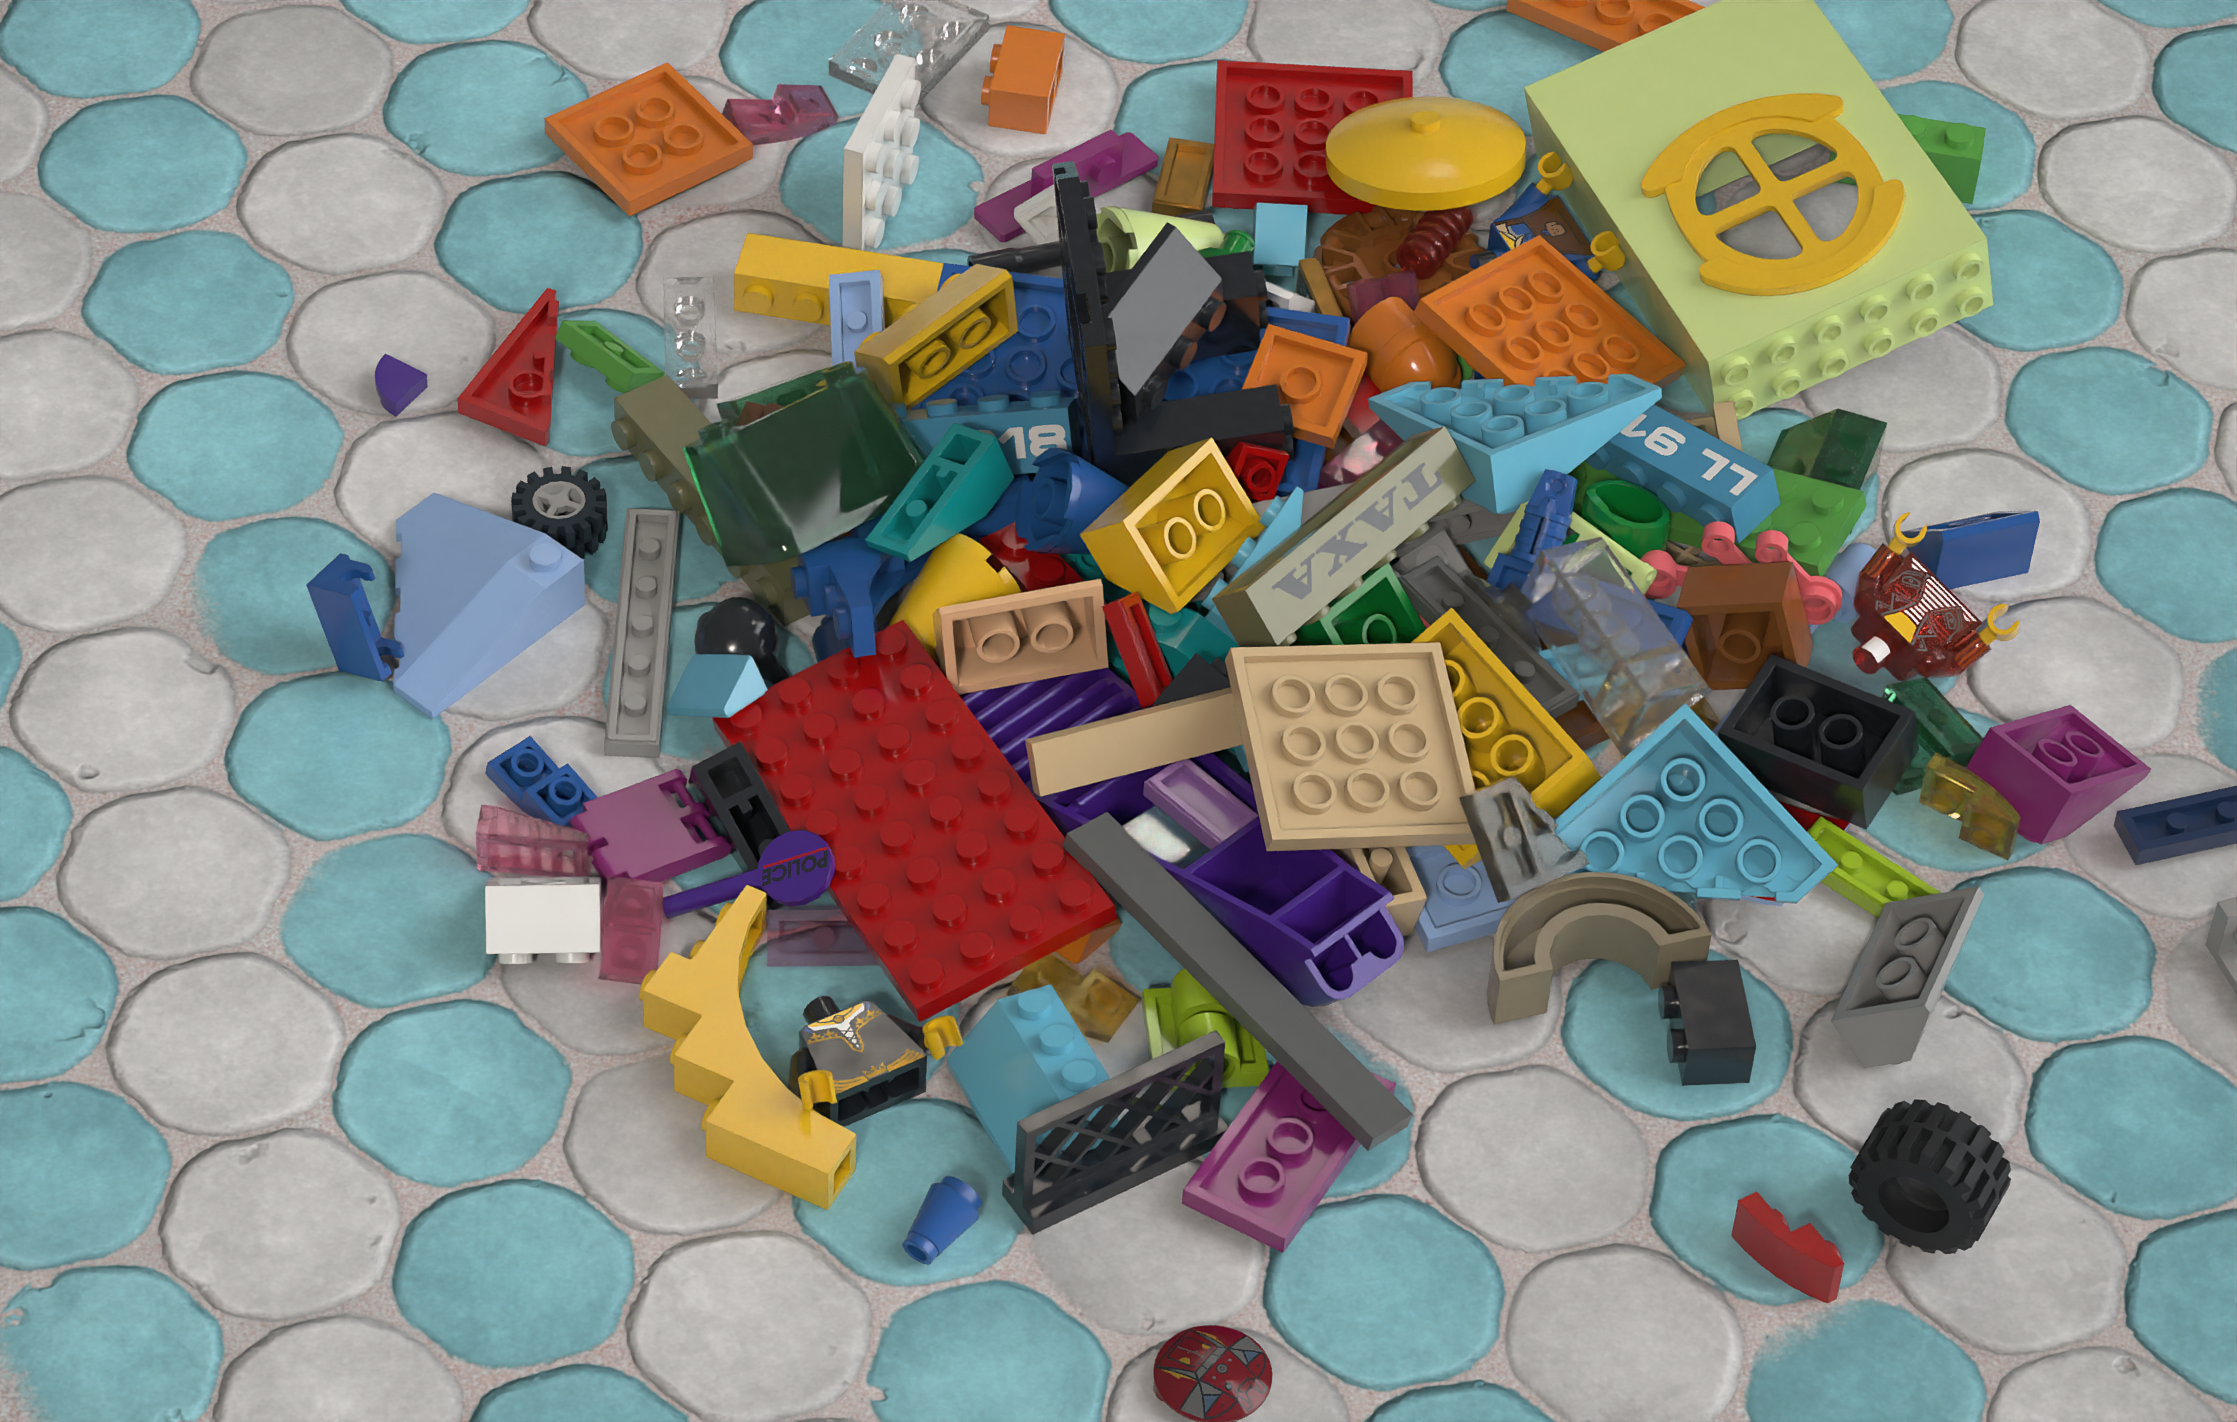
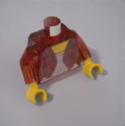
[1850,512,2020,682]

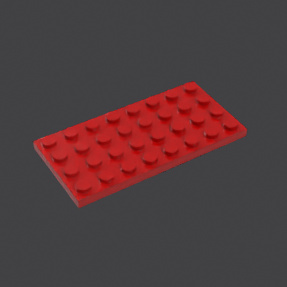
[712,620,1117,1023]

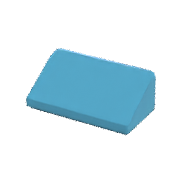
[666,654,768,718]

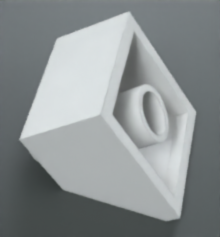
[485,876,601,964]

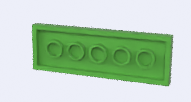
[1567,460,1867,577]

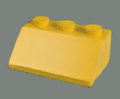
[854,264,1018,410]
[1080,438,1265,614]

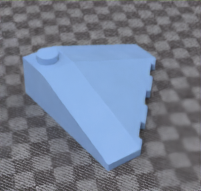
[393,493,585,719]

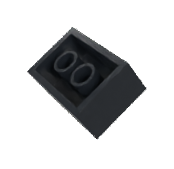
[1718,654,1919,830]

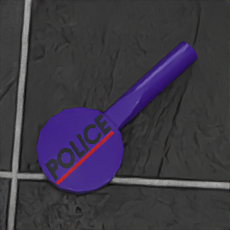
[661,830,835,919]

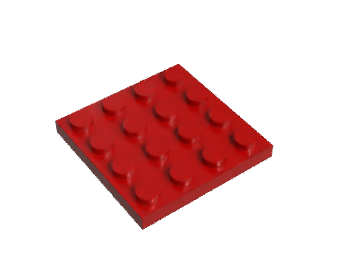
[1212,60,1413,215]

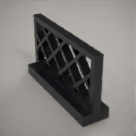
[1002,1030,1228,1235]

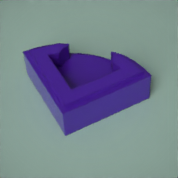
[375,353,428,417]

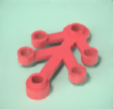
[1640,522,1843,625]

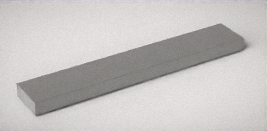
[604,508,680,758]

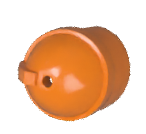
[1347,297,1461,393]

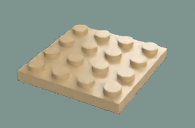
[1225,642,1485,851]

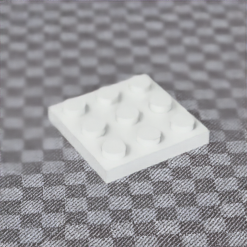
[842,53,921,251]

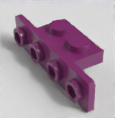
[974,130,1158,242]

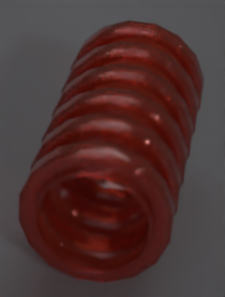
[1396,206,1473,280]

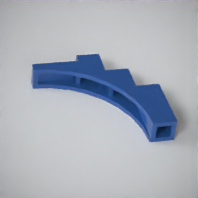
[790,473,1031,658]

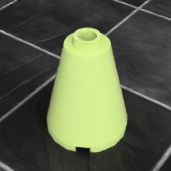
[1096,206,1225,273]

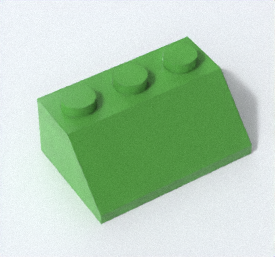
[1829,114,1986,204]

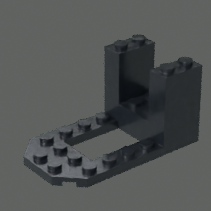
[1052,161,1295,487]

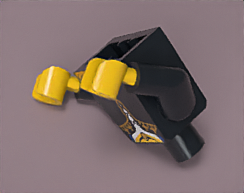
[788,996,964,1127]

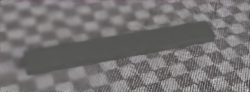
[1062,812,1413,1151]

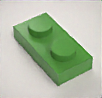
[555,320,665,393]

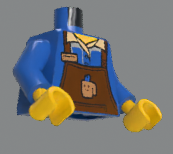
[1469,152,1625,283]

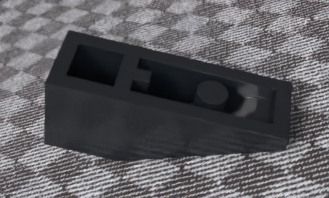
[688,741,790,913]

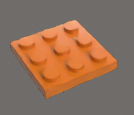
[544,62,753,217]

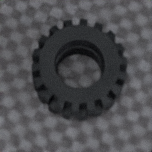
[1848,1099,2011,1254]

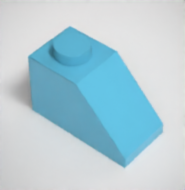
[1252,203,1307,277]

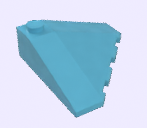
[1368,374,1662,514]
[1523,703,1838,904]

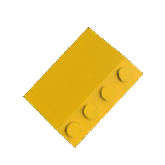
[1411,608,1602,869]

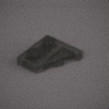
[1459,776,1590,903]

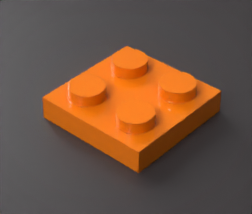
[1242,324,1367,449]

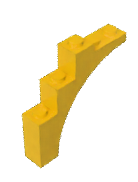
[639,885,856,1210]

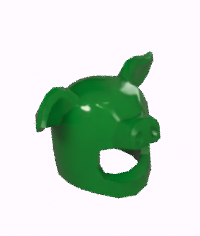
[1559,480,1670,601]

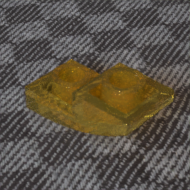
[1919,753,2021,860]
[1006,954,1140,1043]

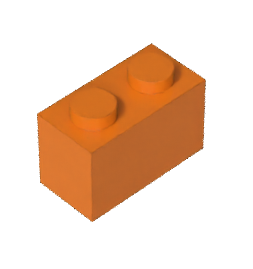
[981,25,1065,134]

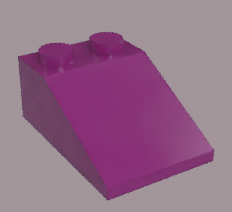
[1959,705,2151,845]

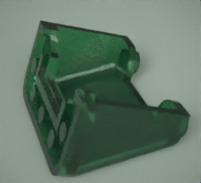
[682,361,927,567]

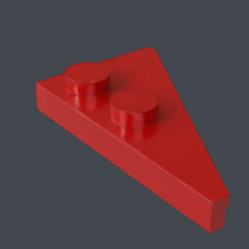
[457,288,559,447]

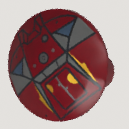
[1153,1325,1273,1422]

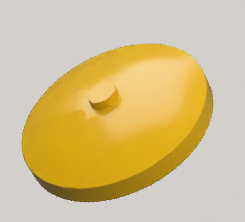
[1326,96,1526,211]

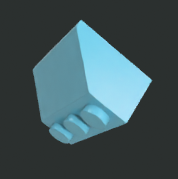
[947,984,1118,1173]

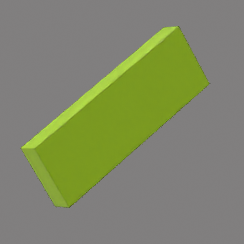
[1807,816,1941,919]

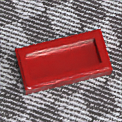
[1102,592,1173,709]

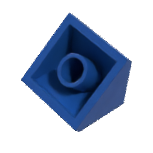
[1901,511,2040,593]

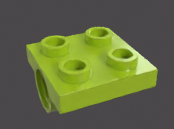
[1142,968,1269,1091]

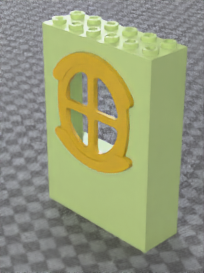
[1524,0,1993,420]

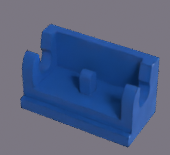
[306,553,404,682]

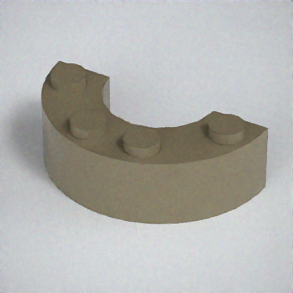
[1487,872,1712,1025]

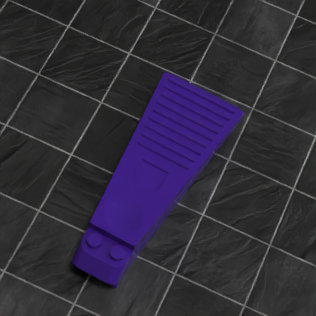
[959,668,1404,1007]

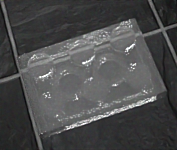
[829,0,989,106]

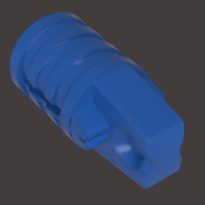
[1509,469,1578,570]

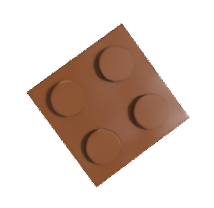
[1676,562,1813,691]

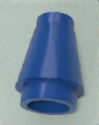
[902,1176,982,1265]

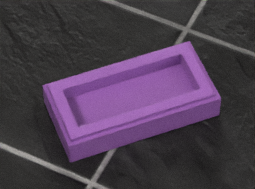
[1143,759,1259,850]

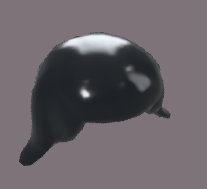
[694,597,791,685]

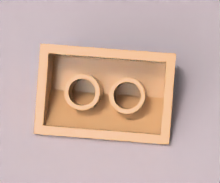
[932,579,1109,695]

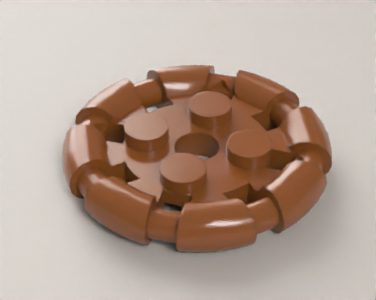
[1312,206,1487,327]

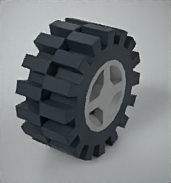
[511,466,608,559]

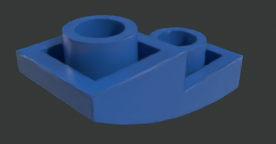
[485,736,598,835]

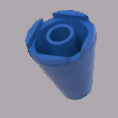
[1015,448,1130,555]

